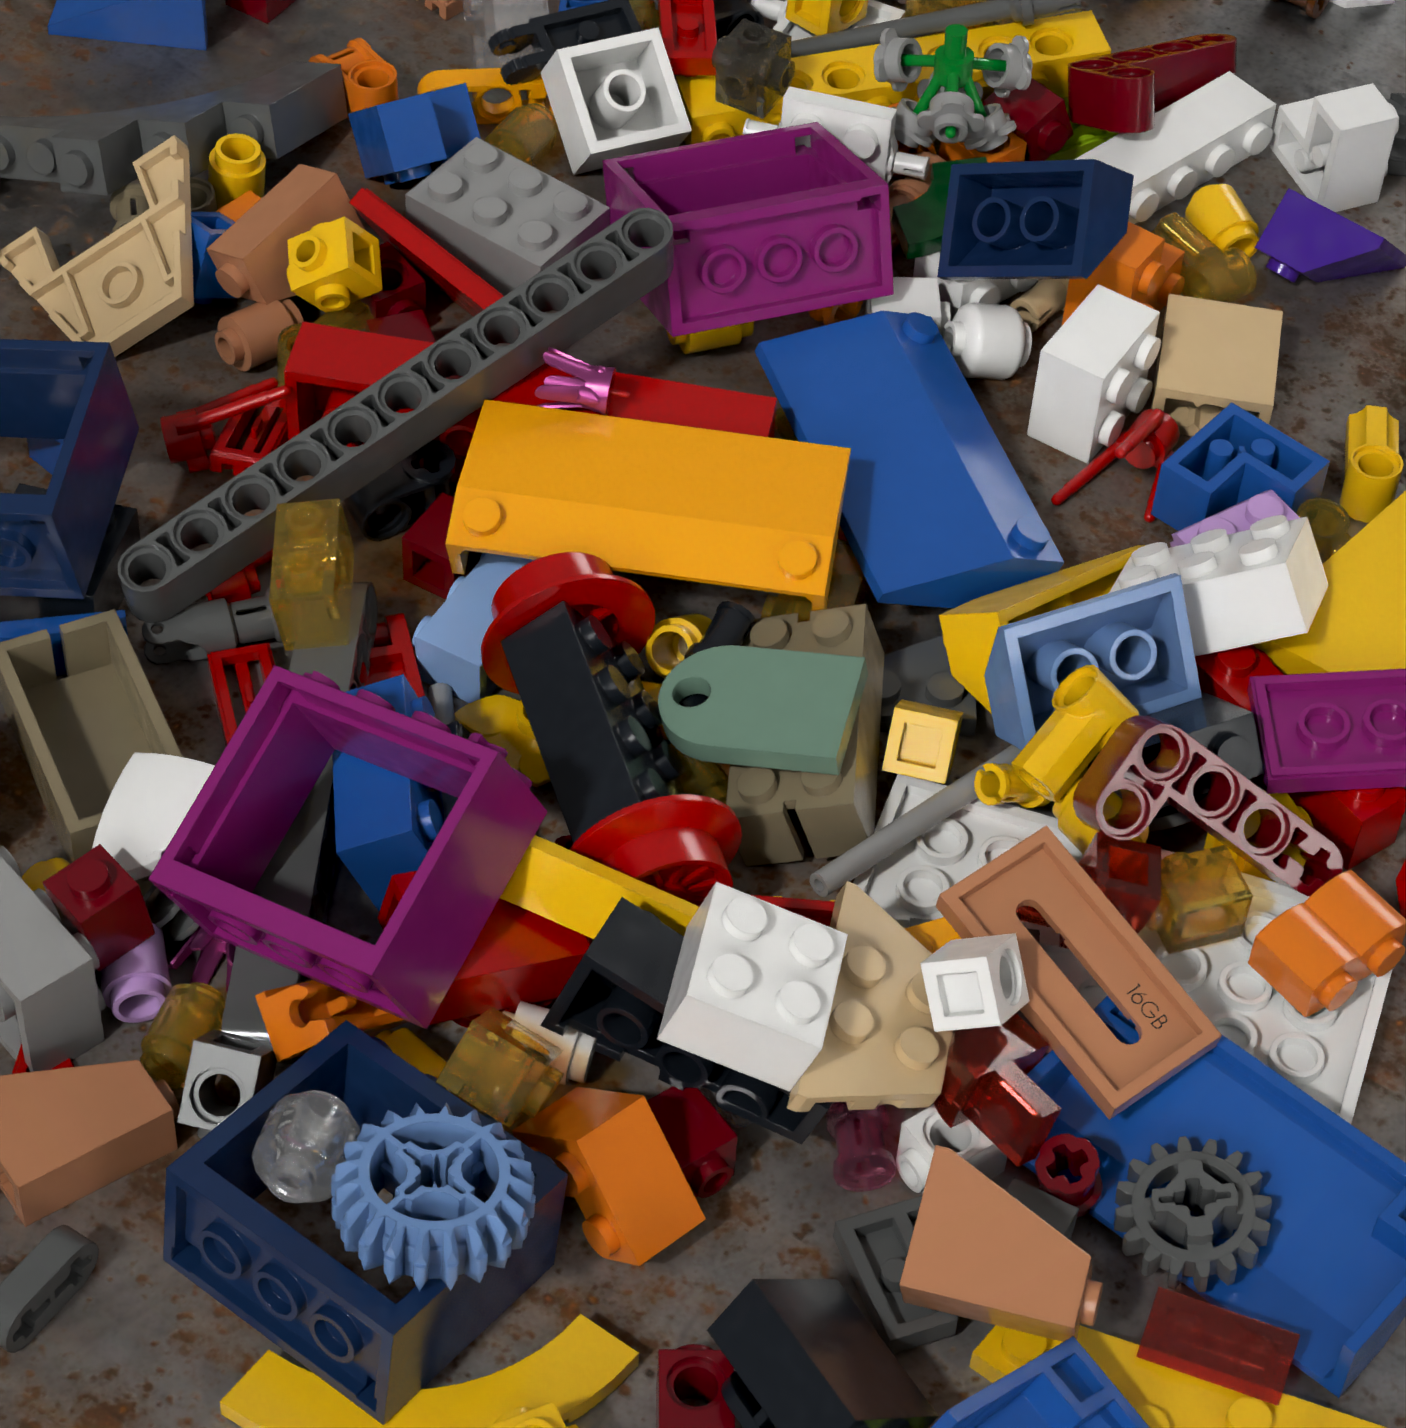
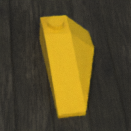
[939,545,1145,714]

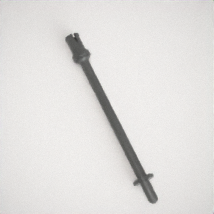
[674,0,1081,80]

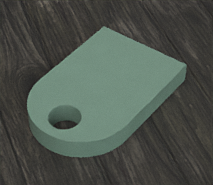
[658,645,868,775]

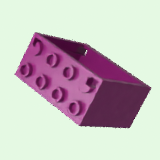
[602,122,894,337]
[149,665,548,1029]

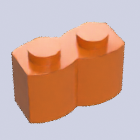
[1248,870,1406,1017]

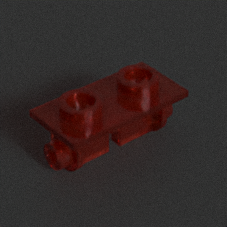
[1136,1287,1300,1406]

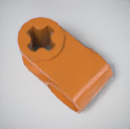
[308,37,399,119]

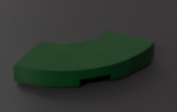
[891,157,988,259]

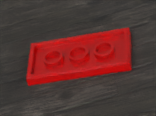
[349,188,510,345]

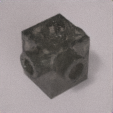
[712,18,795,119]

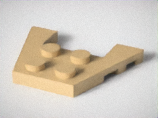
[0,135,194,357]

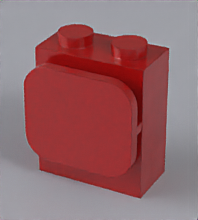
[378,871,592,1029]

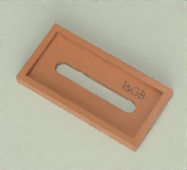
[936,825,1222,1120]

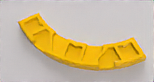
[220,1314,639,1428]

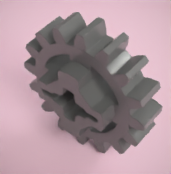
[1113,1136,1272,1292]

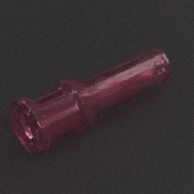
[826,1102,896,1192]

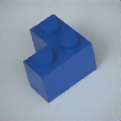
[348,83,481,185]
[1151,402,1330,531]

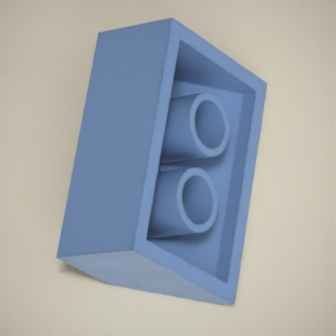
[984,573,1202,750]

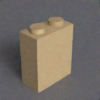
[1151,294,1283,436]

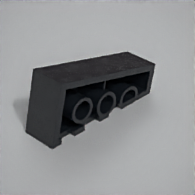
[540,897,833,1144]

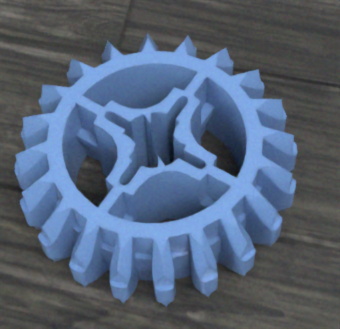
[331,1102,536,1292]

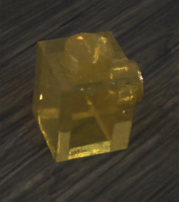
[1139,844,1253,954]

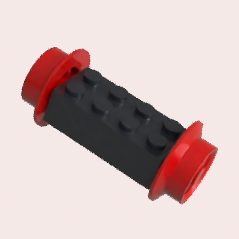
[481,552,742,907]

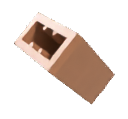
[206,164,365,305]
[0,1060,180,1227]
[899,1145,1103,1342]

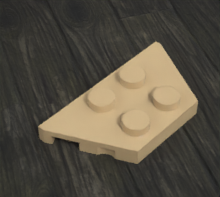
[787,881,953,1112]

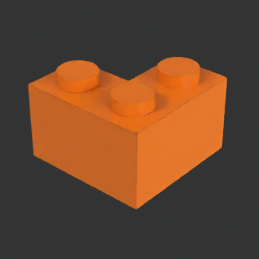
[1061,221,1185,326]
[512,1087,706,1266]

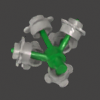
[873,24,1033,152]

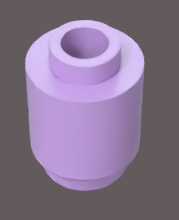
[99,923,172,1023]

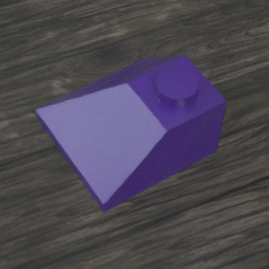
[1255,188,1406,283]

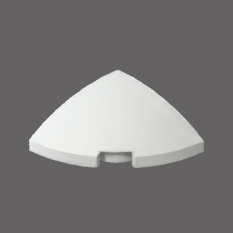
[92,752,215,880]

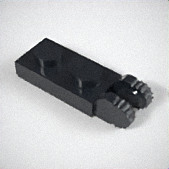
[488,0,642,85]

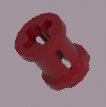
[1035,1133,1103,1217]

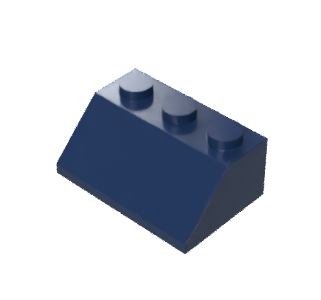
[937,159,1134,280]

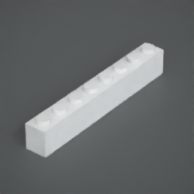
[913,71,1276,321]

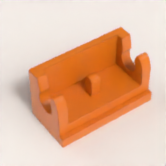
[255,980,408,1062]

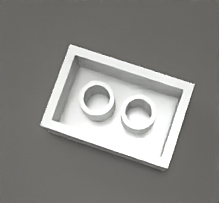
[1109,515,1329,656]

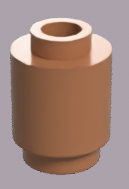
[215,298,304,371]

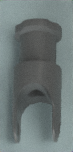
[142,586,289,665]

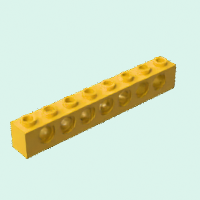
[676,10,1111,145]

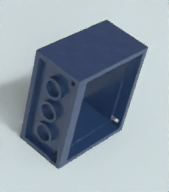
[0,339,139,599]
[163,1020,568,1425]

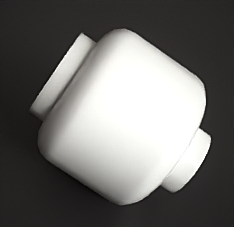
[942,302,1032,380]

